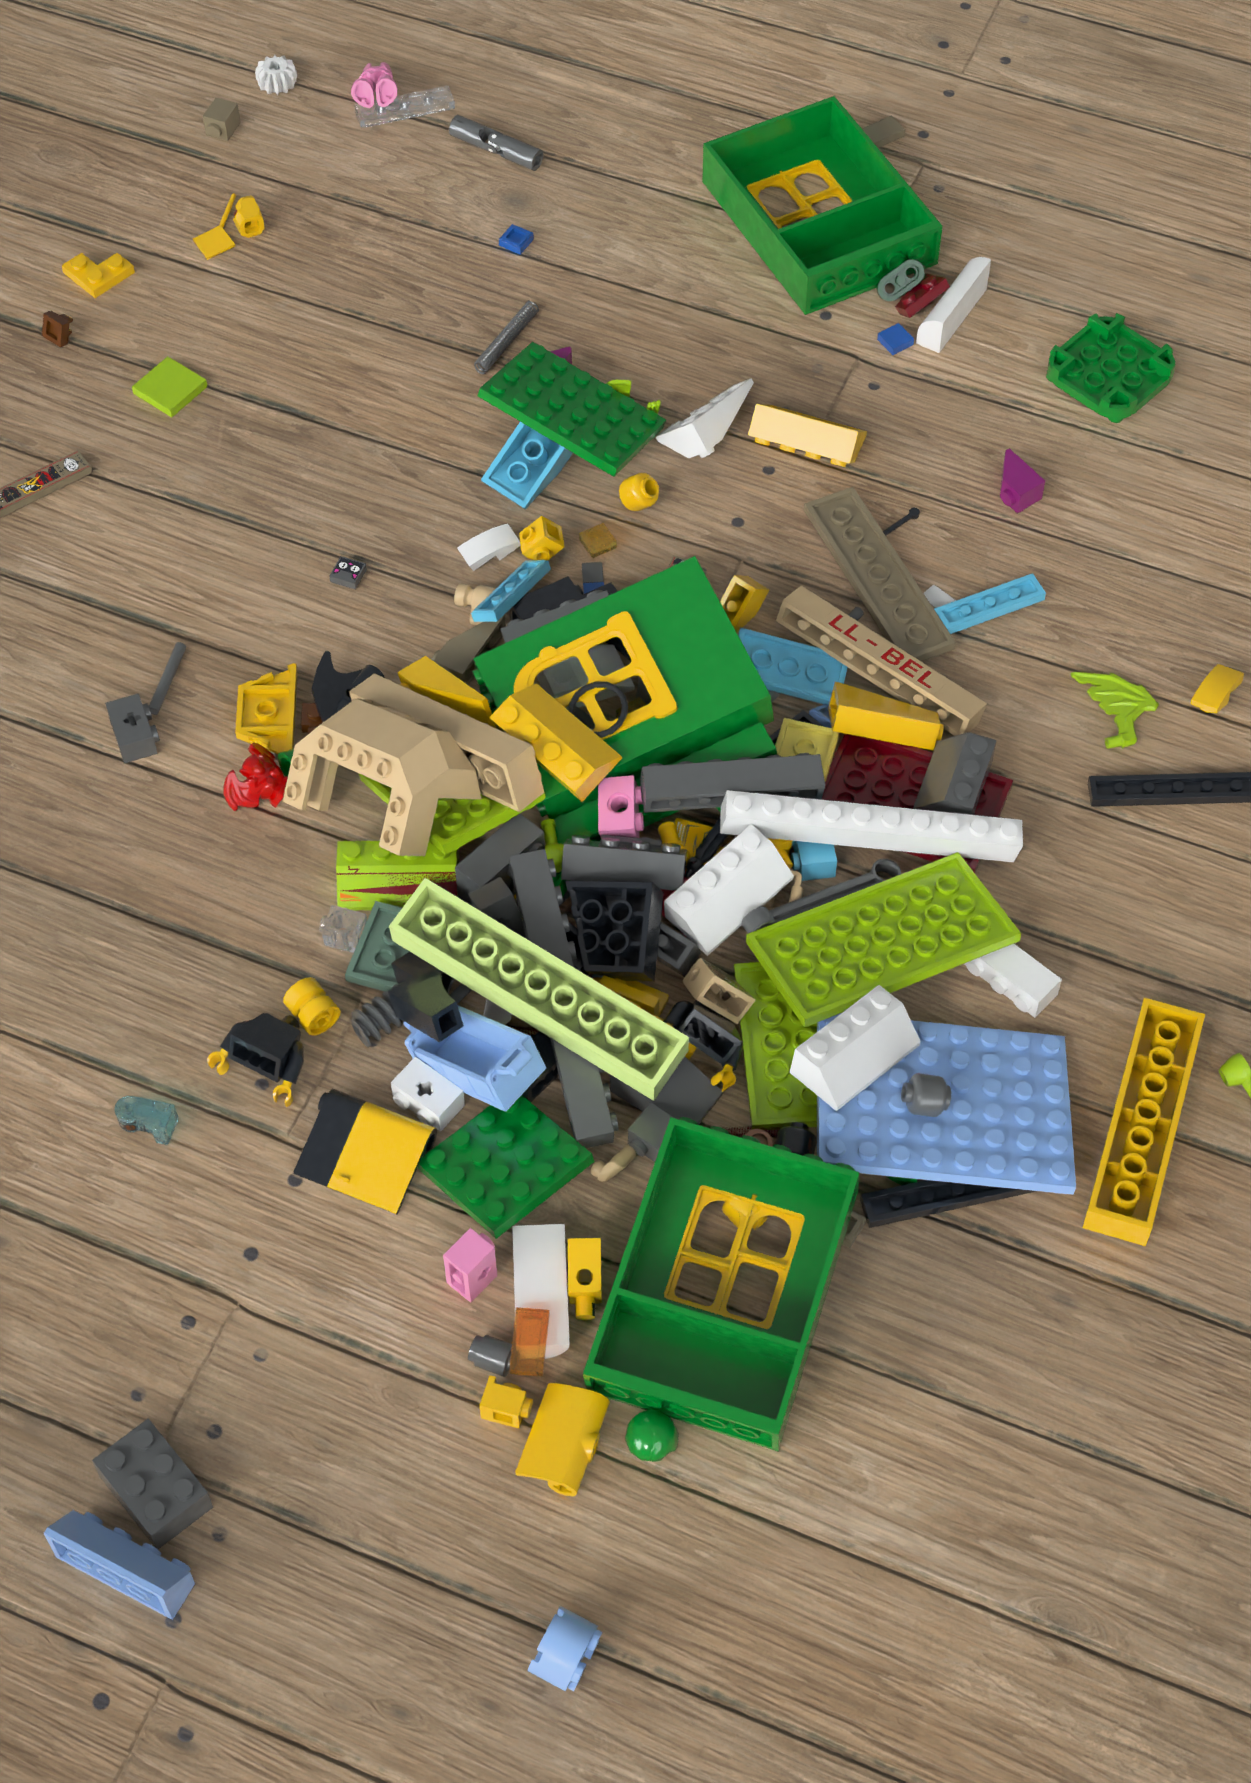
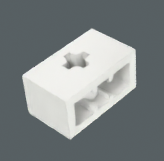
[391,1057,465,1132]

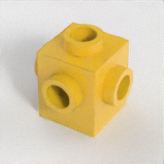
[519,516,565,561]

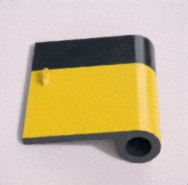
[293,1089,437,1215]

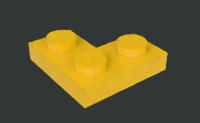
[62,252,135,298]

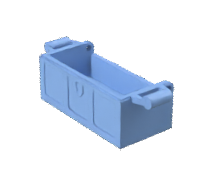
[404,1005,546,1112]

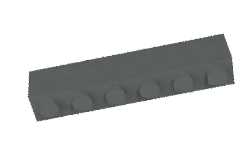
[640,753,825,813]

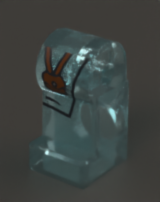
[114,1096,179,1145]

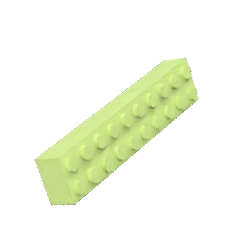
[389,878,689,1101]

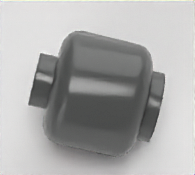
[901,1073,951,1117]

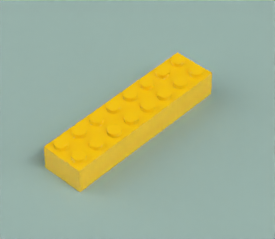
[1082,998,1205,1246]

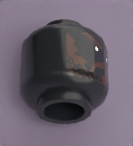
[775,1122,817,1156]

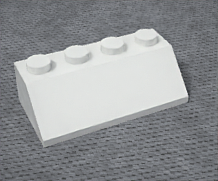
[664,824,794,956]
[790,985,921,1111]

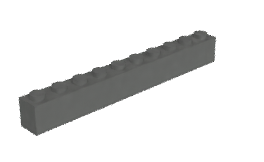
[509,849,619,1148]

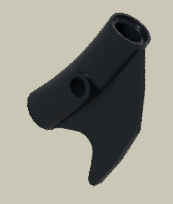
[311,651,385,722]

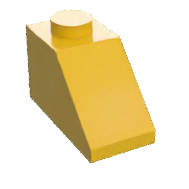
[720,575,769,633]

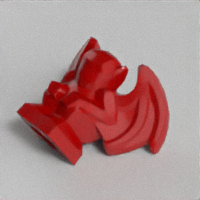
[223,743,288,811]

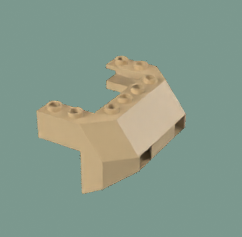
[283,698,481,856]

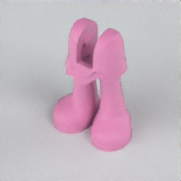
[351,62,398,108]

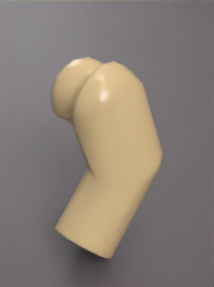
[591,1145,636,1182]

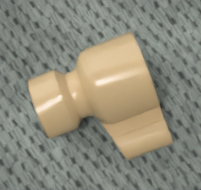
[454,583,496,625]

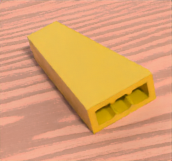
[828,682,944,750]

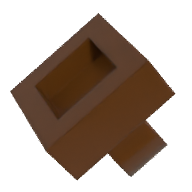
[42,311,73,347]

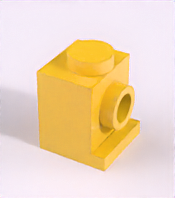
[479,1375,533,1429]

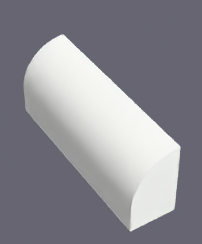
[916,257,991,353]
[512,1224,570,1360]

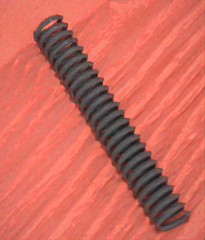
[474,300,539,374]

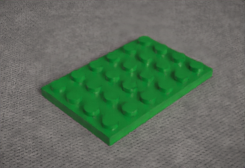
[477,341,666,477]

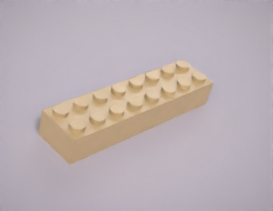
[349,674,544,812]

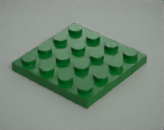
[418,1095,595,1239]

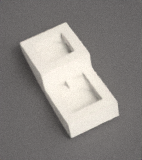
[457,524,521,571]

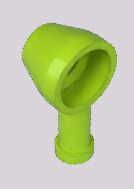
[540,819,564,873]
[1218,1053,1251,1099]

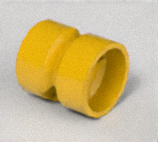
[283,977,340,1036]

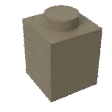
[203,98,241,141]

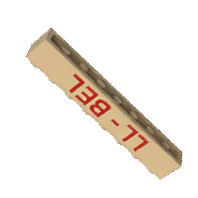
[776,586,987,736]

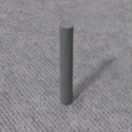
[149,642,186,715]

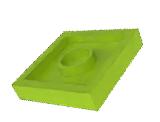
[132,356,208,418]

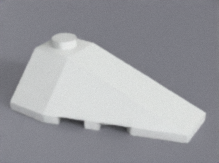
[656,378,754,458]

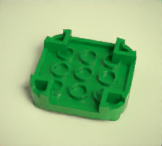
[1046,313,1176,423]

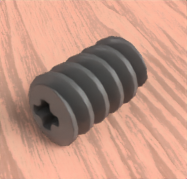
[351,984,402,1048]

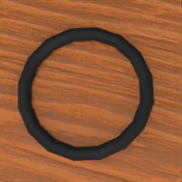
[568,682,628,738]

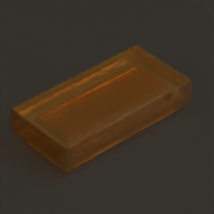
[509,1307,550,1377]

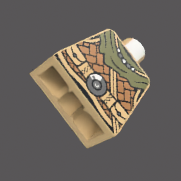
[683,958,755,1024]

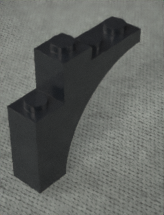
[510,576,631,663]
[388,951,464,1042]

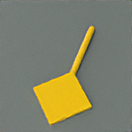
[193,193,236,260]

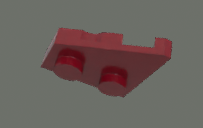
[895,273,950,318]

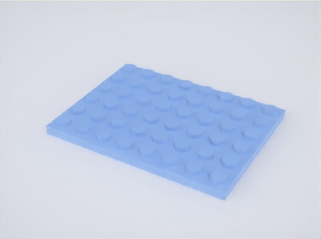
[817,1013,1076,1195]

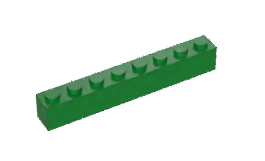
[554,722,778,844]

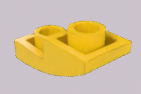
[1190,664,1244,714]

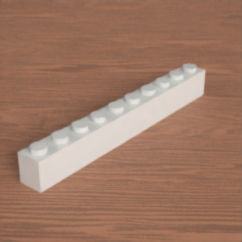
[720,790,1023,862]

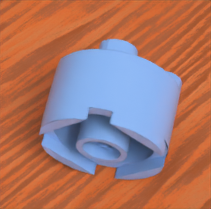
[527,1606,603,1691]

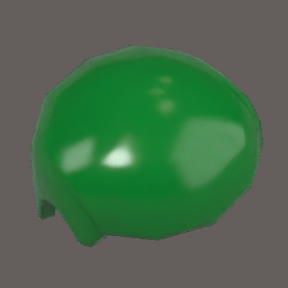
[625,1410,679,1462]

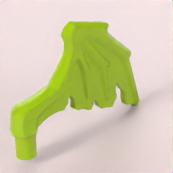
[1071,672,1159,749]

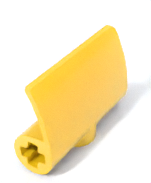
[515,1383,610,1496]

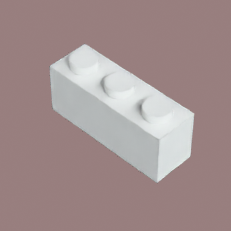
[964,944,1062,1018]

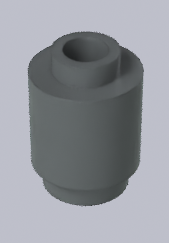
[468,1335,520,1377]

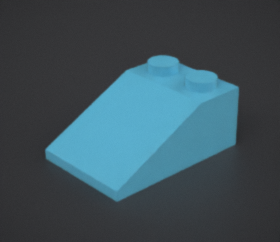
[481,422,573,509]

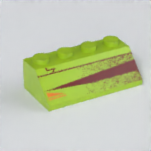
[336,841,459,911]

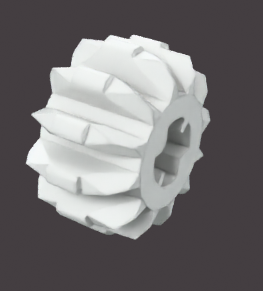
[255,55,297,96]

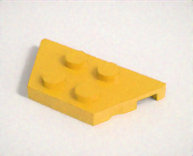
[235,663,298,754]

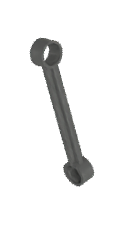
[742,859,901,934]

